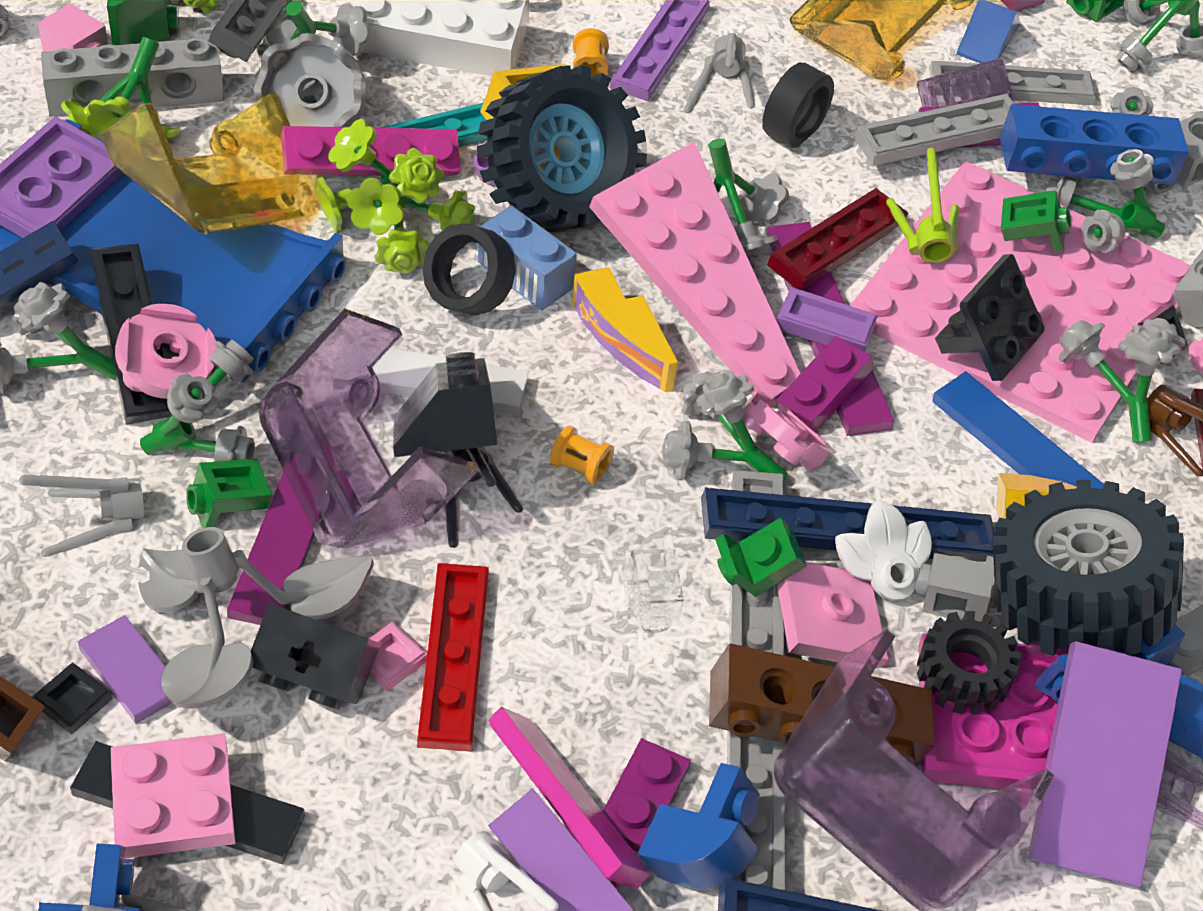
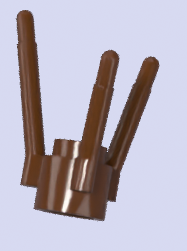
[1147,385,1203,477]

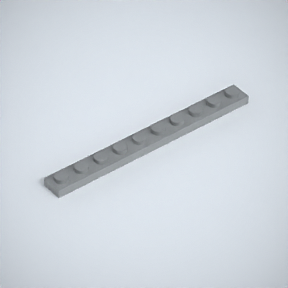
[727,470,785,890]

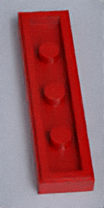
[417,563,489,752]

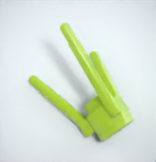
[886,147,959,263]

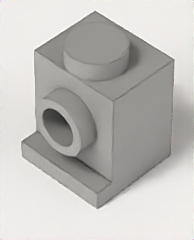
[915,553,994,622]

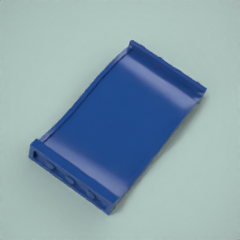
[0,119,347,383]

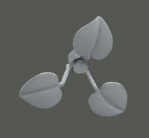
[138,527,374,709]

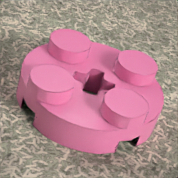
[115,304,217,399]
[742,391,833,471]

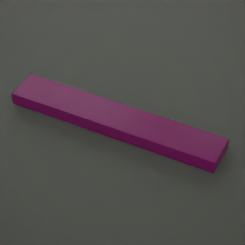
[766,222,894,436]

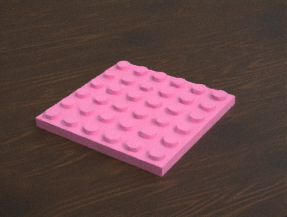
[850,161,1191,443]

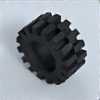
[917,611,1021,715]

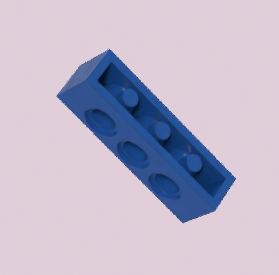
[1000,104,1189,185]

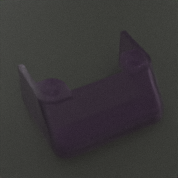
[259,308,479,549]
[774,629,1055,911]

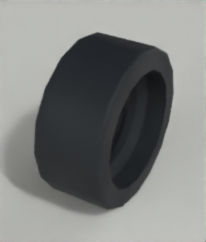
[762,62,834,148]
[422,223,516,315]

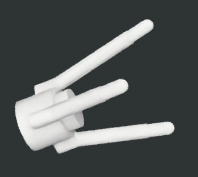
[454,831,559,911]

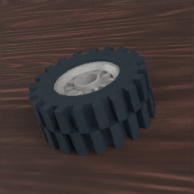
[993,480,1184,656]

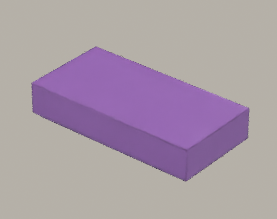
[776,287,878,352]
[77,615,172,724]

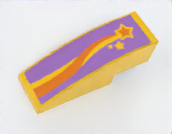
[572,267,678,392]

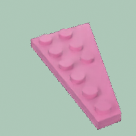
[589,142,801,401]

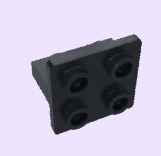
[935,254,1045,381]

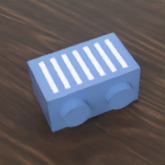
[478,205,577,311]

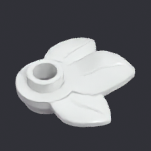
[835,500,932,601]

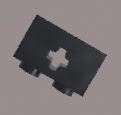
[251,603,381,710]

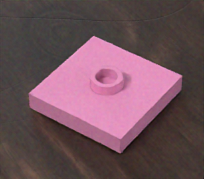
[777,561,889,668]

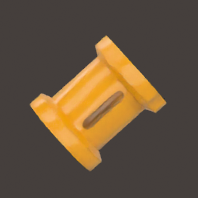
[572,28,609,76]
[550,425,614,485]

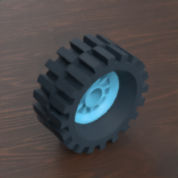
[477,65,647,232]

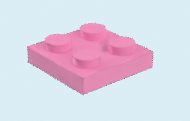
[111,733,235,859]

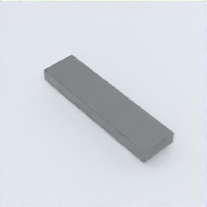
[929,61,1096,105]
[854,94,1014,166]

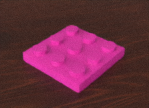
[918,633,1068,793]

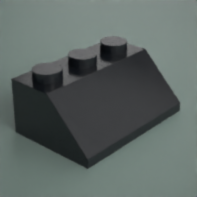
[393,352,497,457]

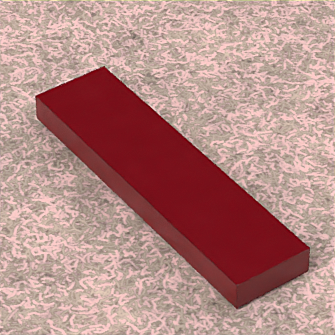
[767,188,909,291]

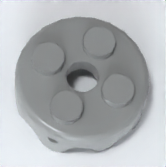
[254,33,367,136]

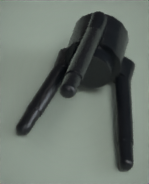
[439,447,523,548]

